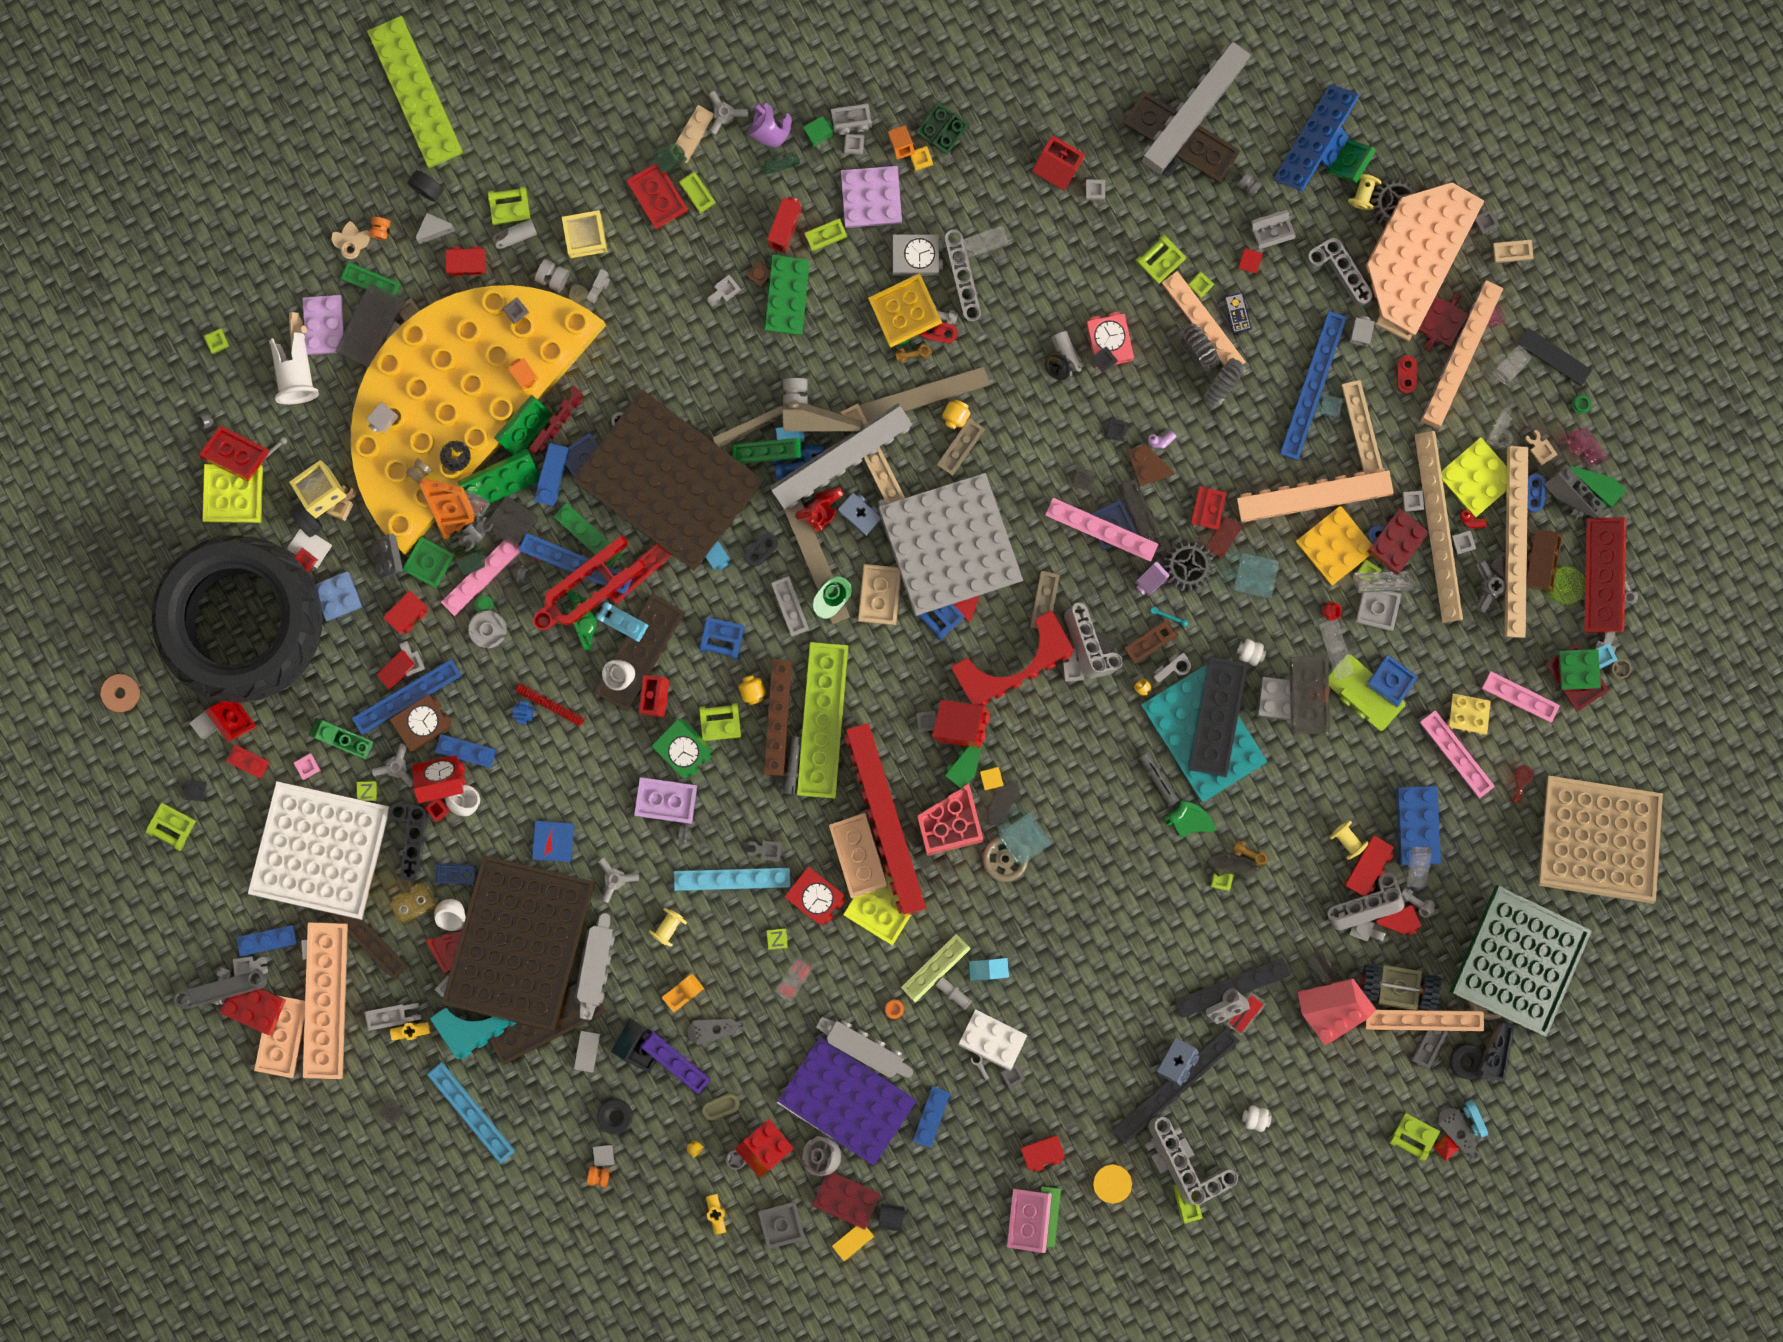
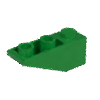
[1569,466,1627,509]
[309,718,373,759]
[944,745,982,790]

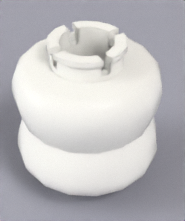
[1237,639,1266,666]
[1242,1105,1271,1132]

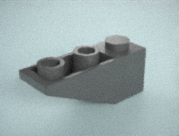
[1544,465,1605,518]

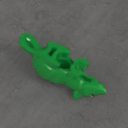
[567,590,597,651]

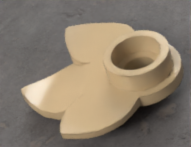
[332,221,370,259]

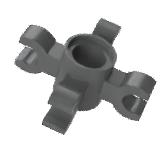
[453,511,493,552]

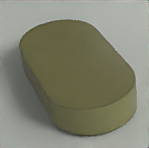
[702,1093,740,1120]

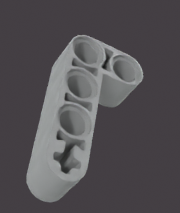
[1306,238,1372,307]
[1064,603,1122,678]
[1328,873,1404,930]

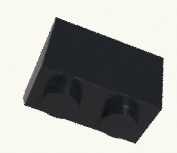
[611,1018,669,1073]

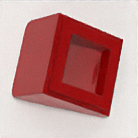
[1238,248,1263,274]
[424,798,450,823]

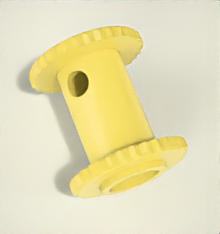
[1348,174,1381,210]
[1330,821,1368,860]
[649,908,687,947]

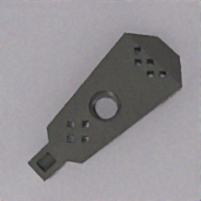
[687,1019,746,1045]
[1438,1107,1480,1161]

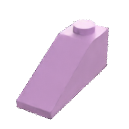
[1135,561,1170,597]

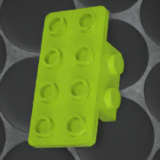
[1325,654,1405,731]

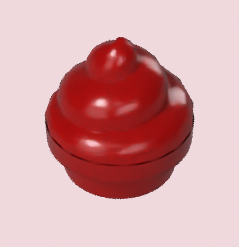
[1320,602,1341,621]

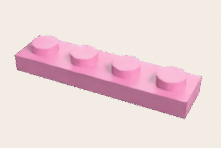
[1481,671,1560,723]

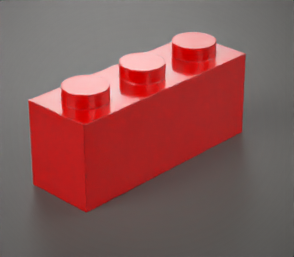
[1343,836,1394,897]

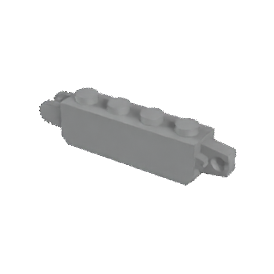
[574,913,615,1020]
[817,1017,913,1078]

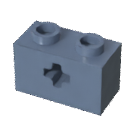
[838,493,882,537]
[1157,1038,1199,1086]

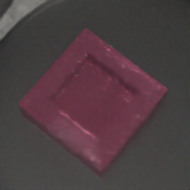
[1486,305,1506,329]

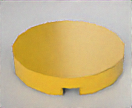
[1093,1164,1132,1204]

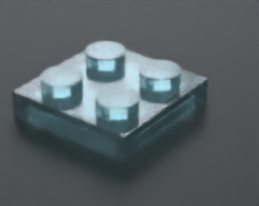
[1233,553,1279,599]
[998,812,1052,866]

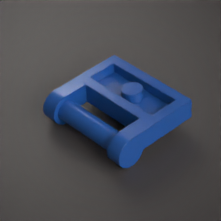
[914,604,965,641]
[700,617,745,659]

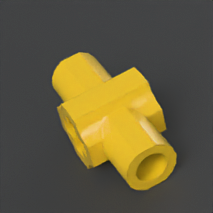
[390,1022,431,1040]
[706,1194,726,1235]

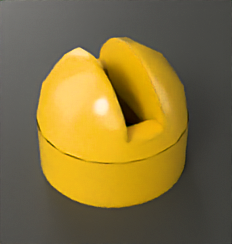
[1134,679,1151,696]
[687,1141,704,1158]

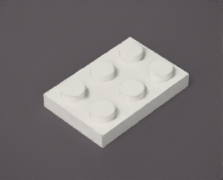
[958,1009,1027,1071]

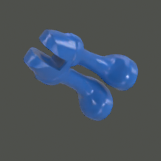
[773,444,825,481]

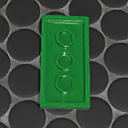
[764,255,810,336]
[457,450,540,511]

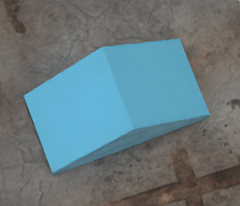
[969,958,1009,981]

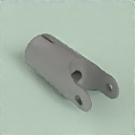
[493,219,538,249]
[1051,331,1081,376]

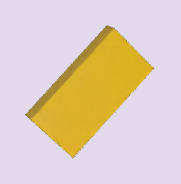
[832,1226,874,1261]

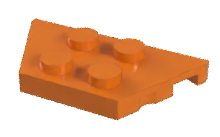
[419,478,475,539]

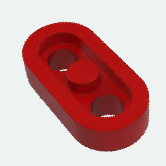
[920,322,958,344]
[1397,355,1417,394]

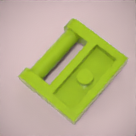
[488,186,531,226]
[1135,234,1187,285]
[699,703,741,741]
[146,803,196,851]
[1389,1113,1440,1162]

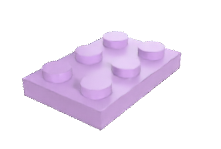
[303,295,345,355]
[634,777,697,824]

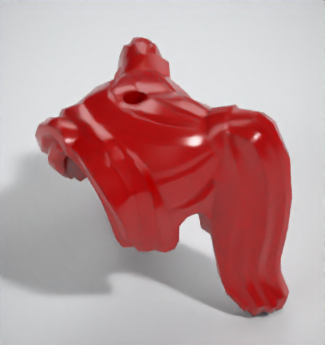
[795,488,843,533]

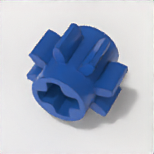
[512,701,534,725]

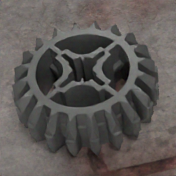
[1370,178,1419,227]
[1178,323,1220,372]
[1204,358,1246,407]
[1163,540,1215,592]

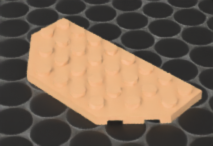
[1366,183,1484,335]

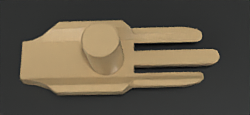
[289,312,307,348]

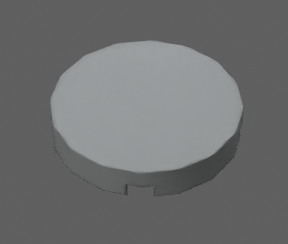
[468,610,507,648]

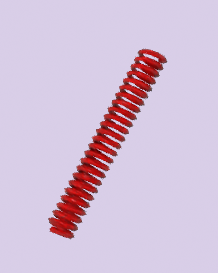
[515,683,586,727]

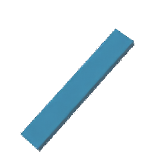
[427,1062,515,1164]

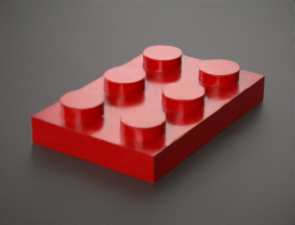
[626,161,688,230]
[199,425,269,482]
[220,989,286,1036]

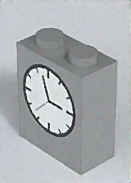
[893,235,943,276]

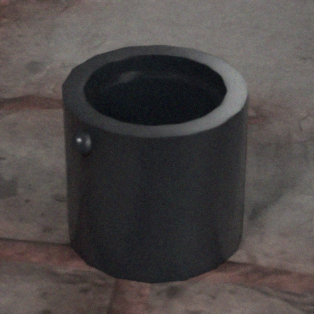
[878,1203,905,1232]

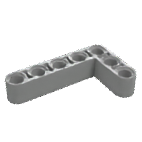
[1149,1117,1238,1205]

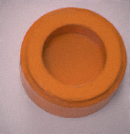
[885,999,904,1019]

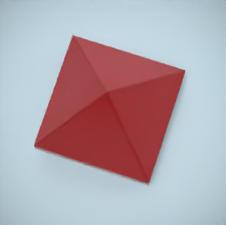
[1433,1134,1459,1161]

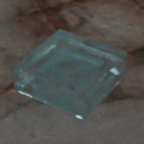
[1320,395,1343,418]

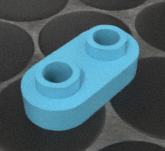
[1463,1100,1488,1138]

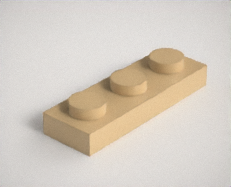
[670,105,714,164]

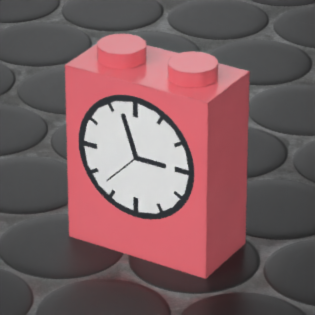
[1086,312,1134,369]

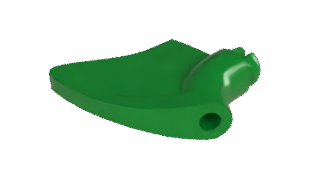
[1164,800,1216,838]

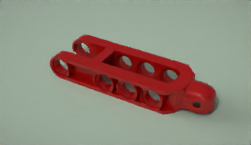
[533,536,646,631]

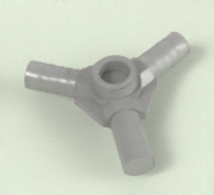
[709,91,748,135]
[372,743,413,787]
[598,858,639,903]

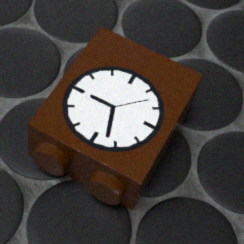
[390,694,452,752]

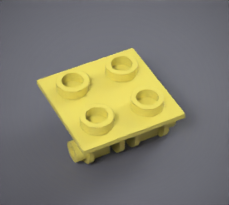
[1447,694,1491,735]

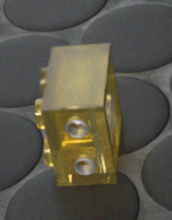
[389,883,439,924]

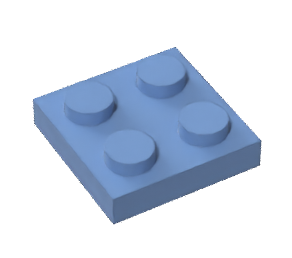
[315,571,363,621]

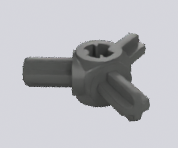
[1475,560,1505,613]

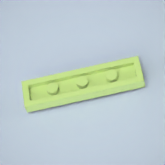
[901,934,971,1002]

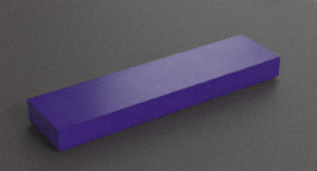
[640,1031,711,1094]

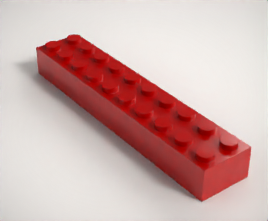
[844,723,926,917]

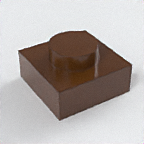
[746,261,770,288]

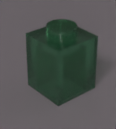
[653,144,687,174]
[455,543,487,576]

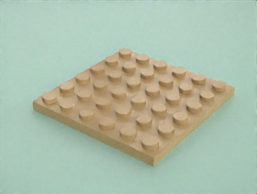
[1538,776,1663,904]

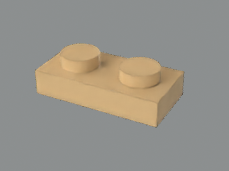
[1493,240,1534,263]

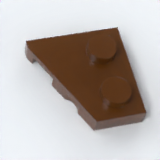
[1127,444,1175,487]

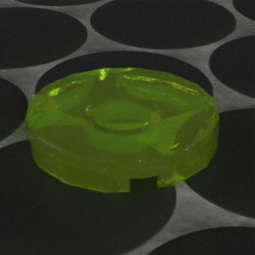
[1549,567,1585,605]

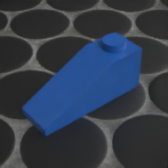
[535,443,569,506]

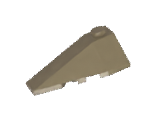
[783,401,861,431]

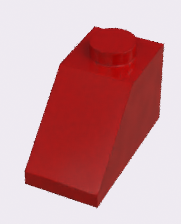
[1374,905,1421,936]

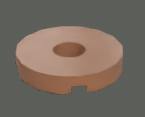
[101,674,140,712]

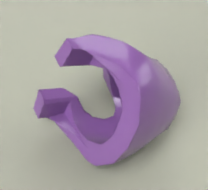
[747,102,792,148]

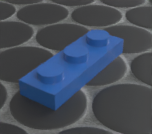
[435,734,496,768]
[236,925,298,956]
[913,1086,950,1148]

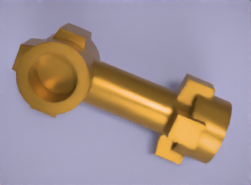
[895,344,932,363]
[1232,841,1268,866]

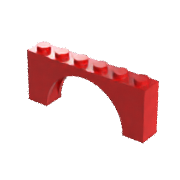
[951,610,1075,706]

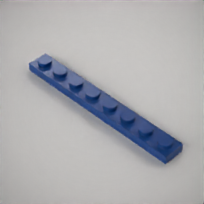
[1280,311,1347,461]

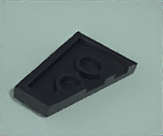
[1475,1021,1515,1082]

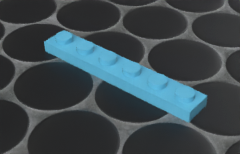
[674,868,790,891]

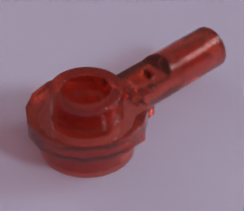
[1513,765,1534,803]

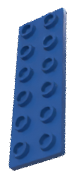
[1273,84,1360,191]

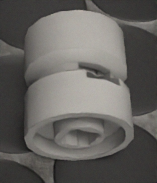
[535,259,570,293]
[783,378,808,407]

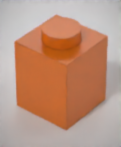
[888,125,915,160]
[508,358,539,390]

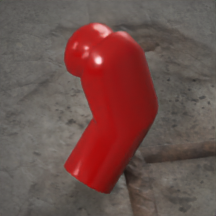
[1460,510,1487,529]

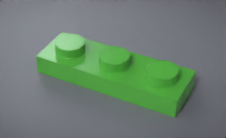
[1041,1186,1061,1247]

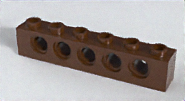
[764,659,792,777]

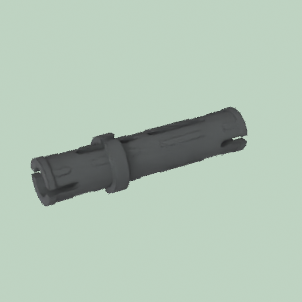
[783,736,802,795]
[1138,751,1179,807]

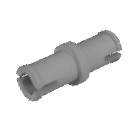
[935,976,972,1010]

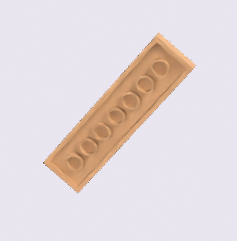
[303,922,348,1079]

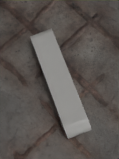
[945,229,981,321]

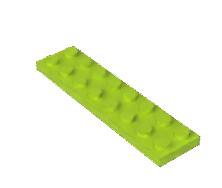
[367,16,463,168]
[797,642,848,799]

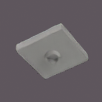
[1355,585,1402,631]

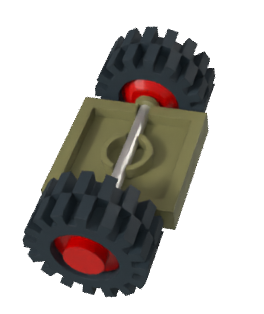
[1360,964,1441,1011]

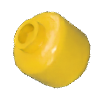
[942,400,970,429]
[738,675,766,705]

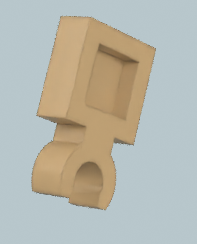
[1525,430,1558,466]
[326,485,356,521]

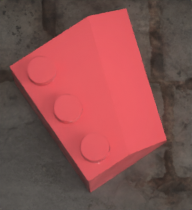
[918,784,983,856]
[1298,979,1376,1046]

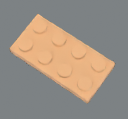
[829,813,889,899]
[254,995,305,1078]

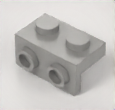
[831,104,872,135]
[1251,210,1295,249]

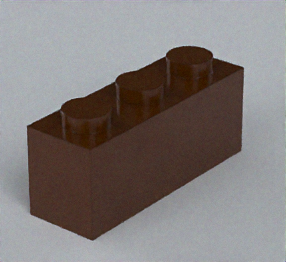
[1526,529,1563,592]

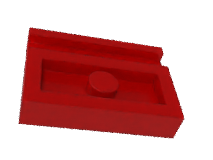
[1191,486,1227,530]

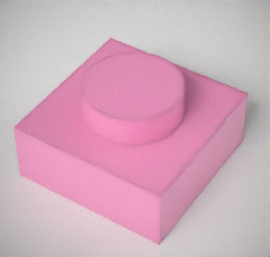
[294,754,321,780]

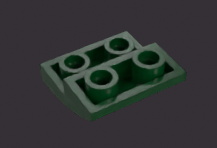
[915,102,970,155]

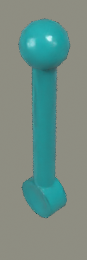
[1151,607,1188,627]

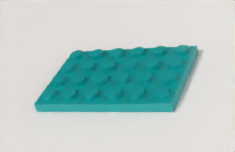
[1141,665,1267,803]

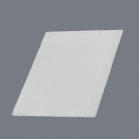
[287,529,332,568]

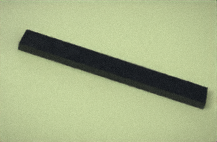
[1112,1027,1240,1145]

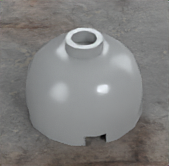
[802,1136,841,1176]

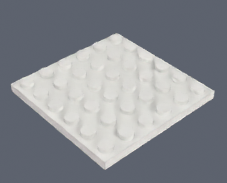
[248,782,390,920]

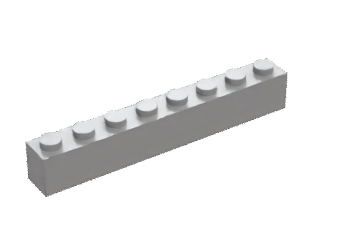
[1142,42,1251,175]
[770,403,912,509]

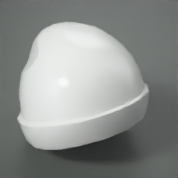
[602,660,635,690]
[445,785,480,816]
[434,899,466,931]

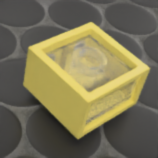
[562,210,608,259]
[290,460,347,518]

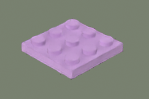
[841,166,902,228]

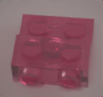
[1566,427,1609,467]

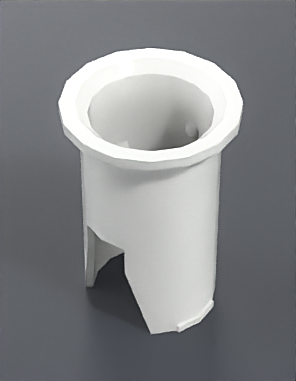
[269,333,319,405]

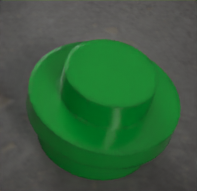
[1572,395,1591,414]
[474,595,494,612]

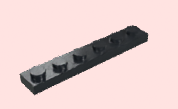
[1175,958,1290,1018]

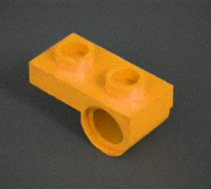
[662,973,704,1013]

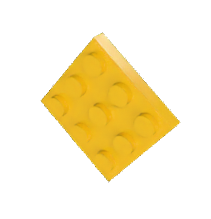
[868,273,942,347]
[1296,506,1372,586]

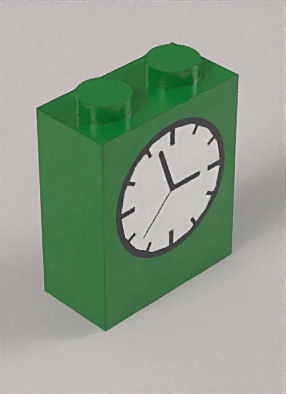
[652,718,714,779]

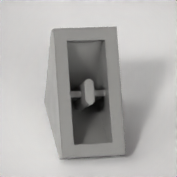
[416,213,455,244]

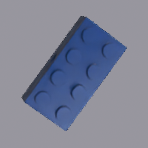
[1395,786,1441,865]

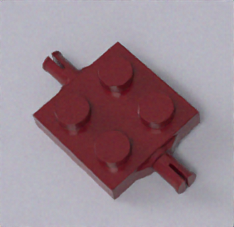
[1418,292,1469,352]

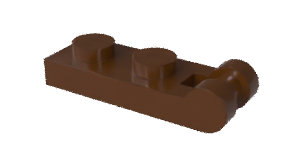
[1124,619,1179,664]

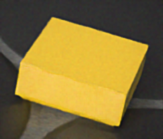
[910,146,933,171]
[980,767,1004,790]

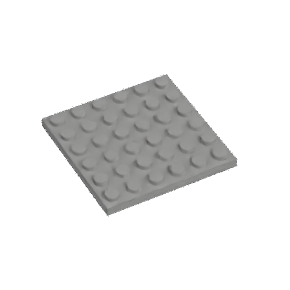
[878,473,1023,616]

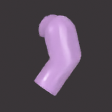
[1148,430,1177,449]

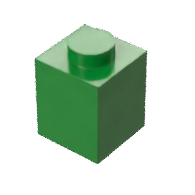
[803,116,834,148]

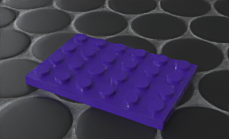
[777,1036,917,1166]

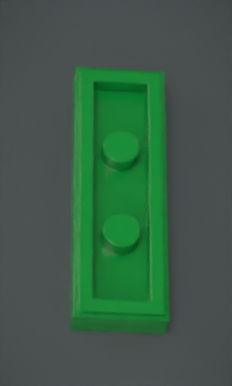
[340,262,401,302]

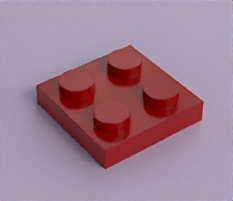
[205,701,256,742]

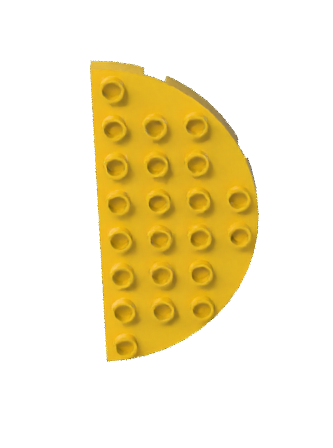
[351,285,606,555]

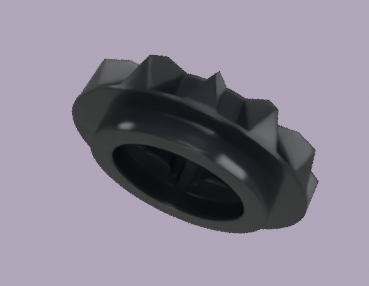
[1045,351,1072,381]
[440,440,471,471]

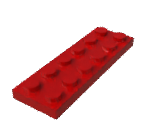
[1584,517,1626,633]

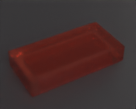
[1206,516,1243,559]

